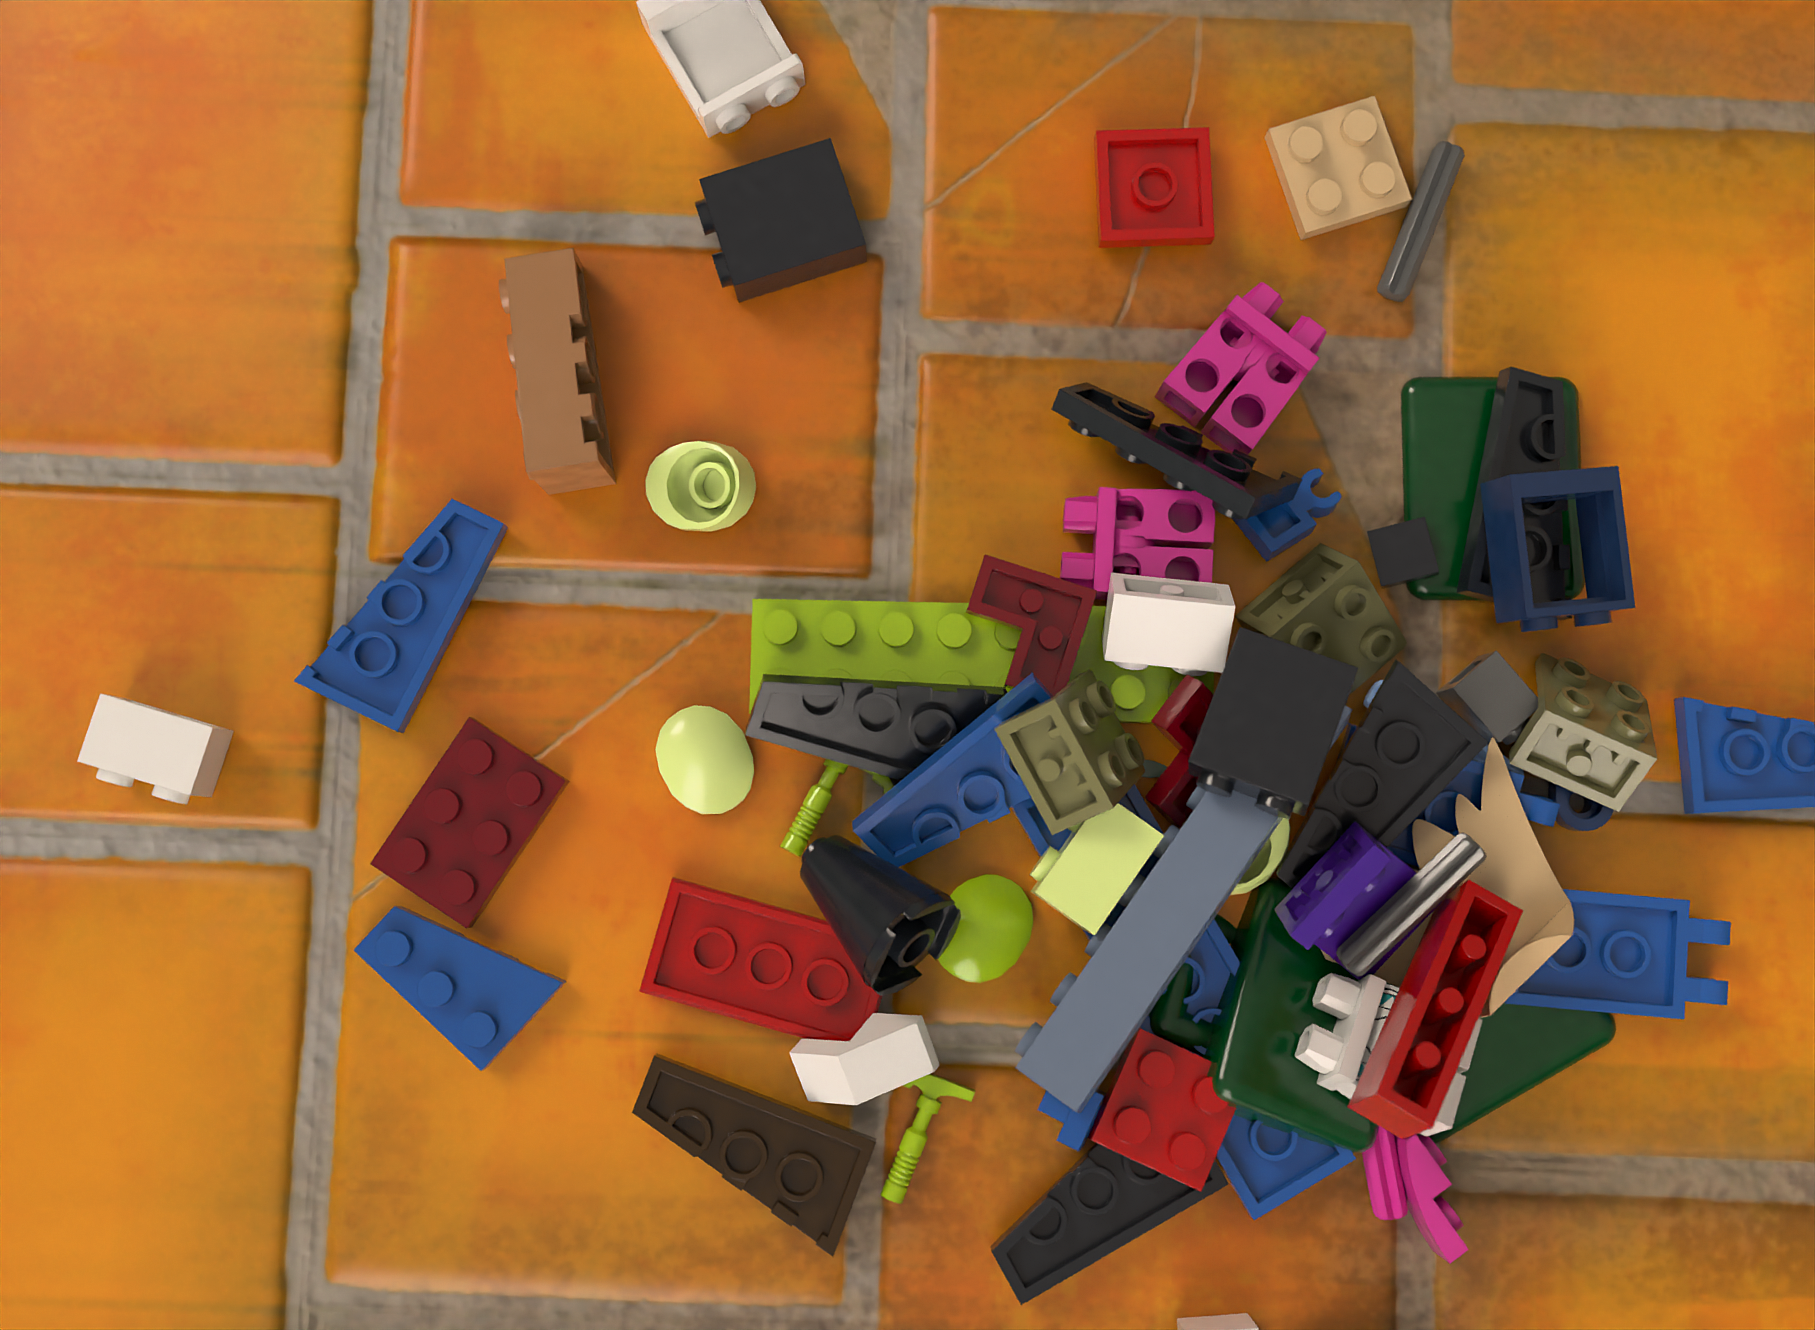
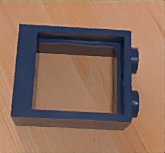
[1480,466,1635,632]

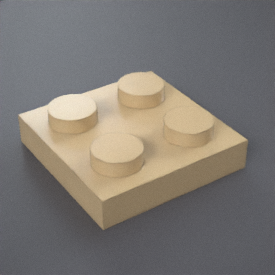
[1264,96,1412,240]

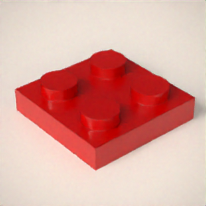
[1094,127,1215,248]
[1087,1028,1236,1191]

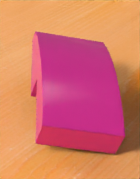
[1394,1134,1469,1264]

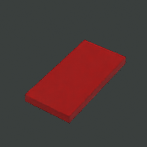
[639,877,882,1041]

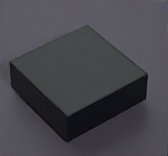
[1367,516,1439,589]

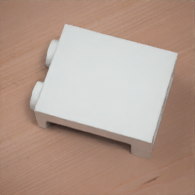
[636,0,805,138]

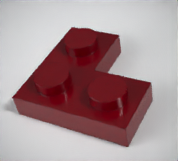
[966,554,1097,696]
[1144,674,1214,829]

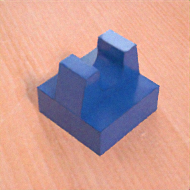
[1037,1089,1106,1151]

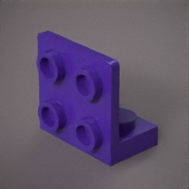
[1274,821,1441,980]

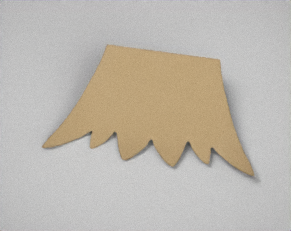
[1321,738,1574,1018]

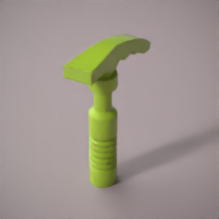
[780,759,894,857]
[880,1073,975,1204]

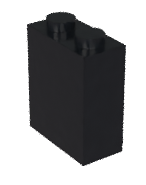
[694,138,867,303]
[1188,627,1358,819]

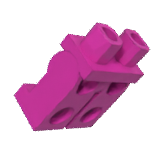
[1154,282,1327,455]
[1060,487,1215,600]

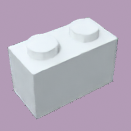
[1102,573,1235,676]
[77,693,234,804]

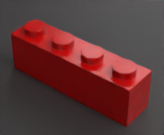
[1348,880,1524,1139]

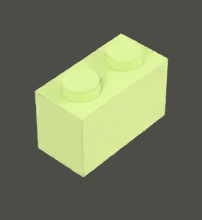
[1030,803,1164,935]

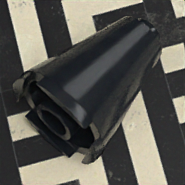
[800,835,961,996]

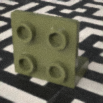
[1235,543,1407,694]
[1509,653,1657,812]
[994,670,1145,835]

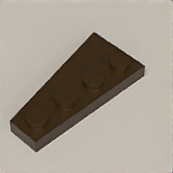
[632,1053,876,1257]

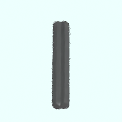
[1377,141,1465,302]
[1336,832,1487,976]

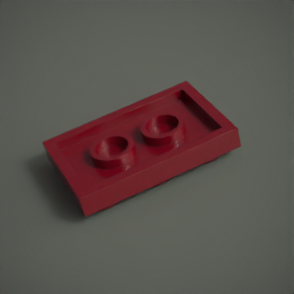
[370,717,570,928]

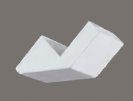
[789,1013,940,1105]

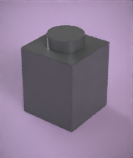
[1436,650,1539,745]

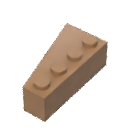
[499,248,616,495]

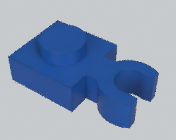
[1232,468,1342,562]

